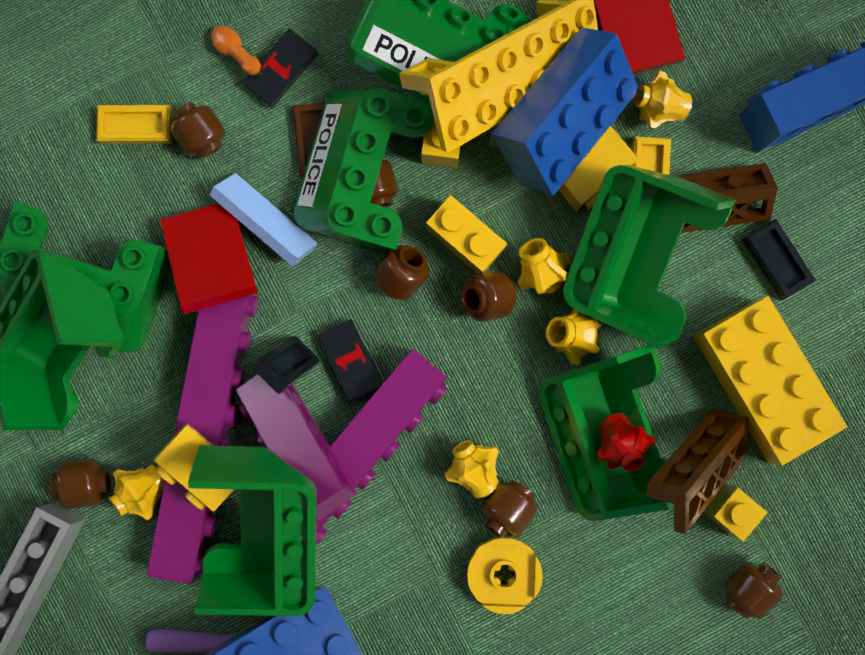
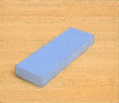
[210,173,317,266]

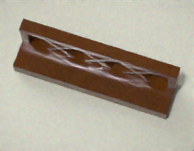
[676,163,778,233]
[647,409,748,534]

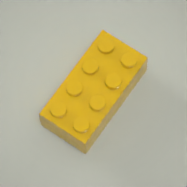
[693,296,847,466]

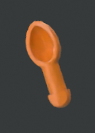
[211,25,261,76]

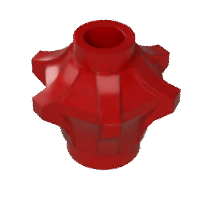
[597,413,655,472]

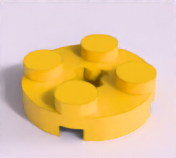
[467,536,543,614]

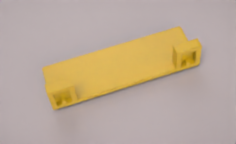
[399,0,598,152]

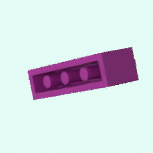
[236,374,357,520]

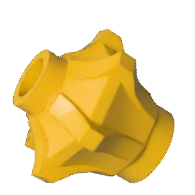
[634,71,692,129]
[517,238,572,294]
[546,309,602,365]
[444,440,500,498]
[109,464,165,521]

